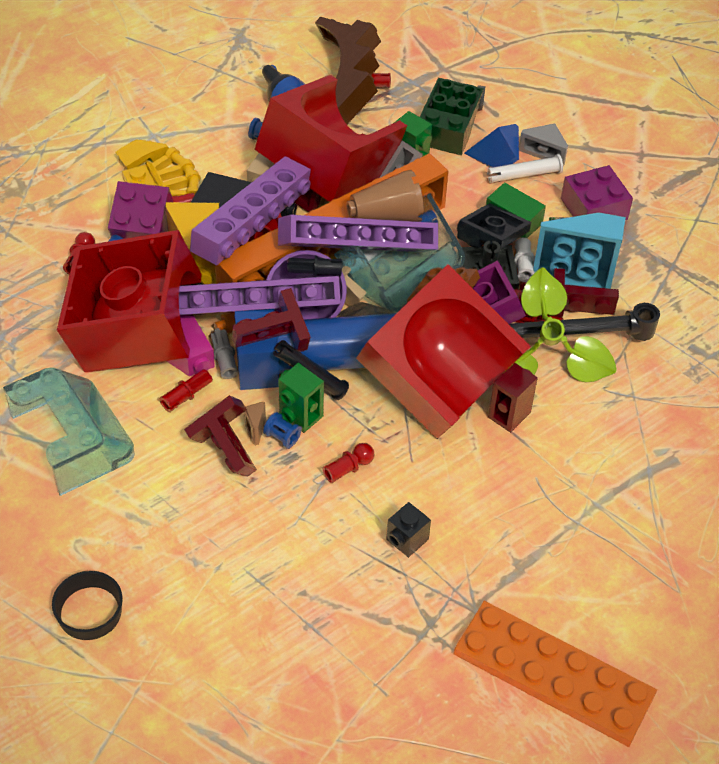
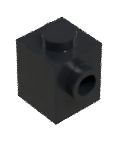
[386,502,431,558]

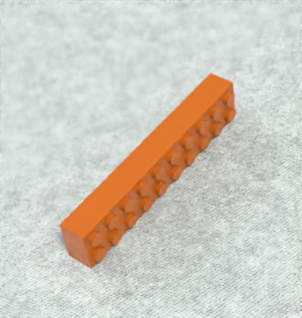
[215,153,449,284]

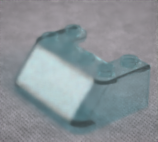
[334,193,465,313]
[3,368,135,496]

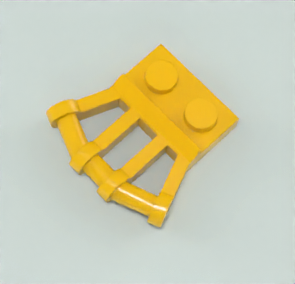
[122,147,201,196]

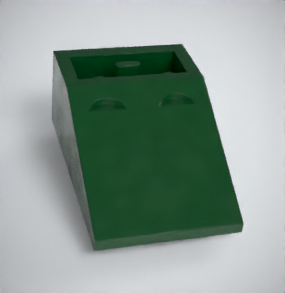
[420,77,484,156]

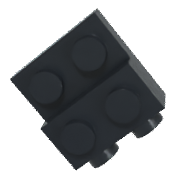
[457,203,532,249]

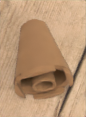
[346,170,424,222]

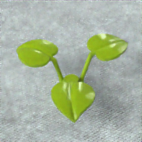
[510,267,617,383]

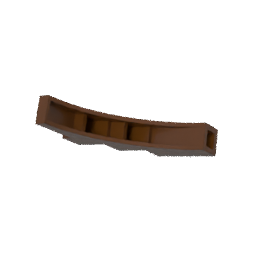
[315,16,381,125]

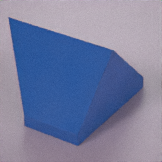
[464,124,519,167]

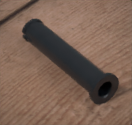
[273,340,349,400]

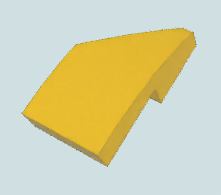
[115,139,169,169]

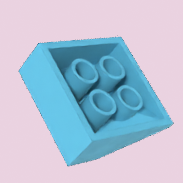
[533,213,626,289]

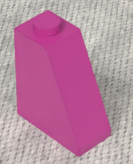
[166,314,215,377]

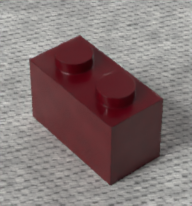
[488,363,538,433]

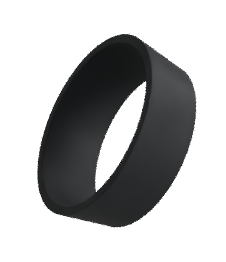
[52,571,123,640]

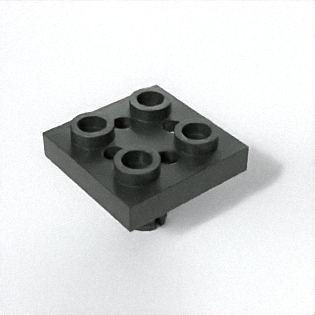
[459,241,519,289]

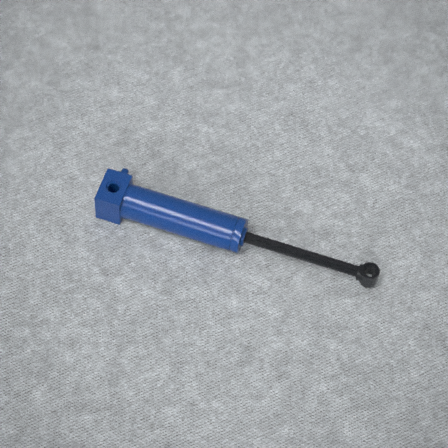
[235,302,660,390]

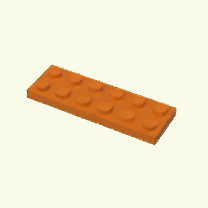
[454,600,658,747]

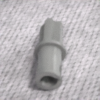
[211,328,238,379]

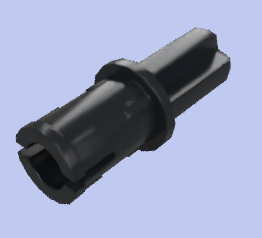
[287,255,342,277]

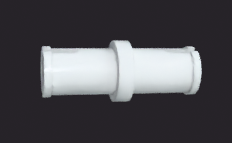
[514,238,535,282]

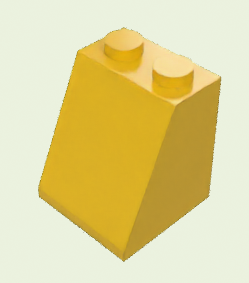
[166,202,219,284]

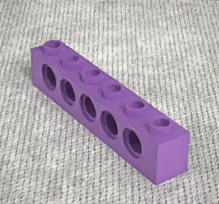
[190,156,311,265]
[278,215,438,252]
[179,276,341,315]

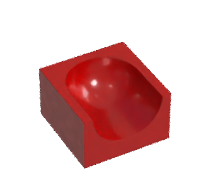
[254,75,407,202]
[57,230,202,373]
[356,264,531,439]

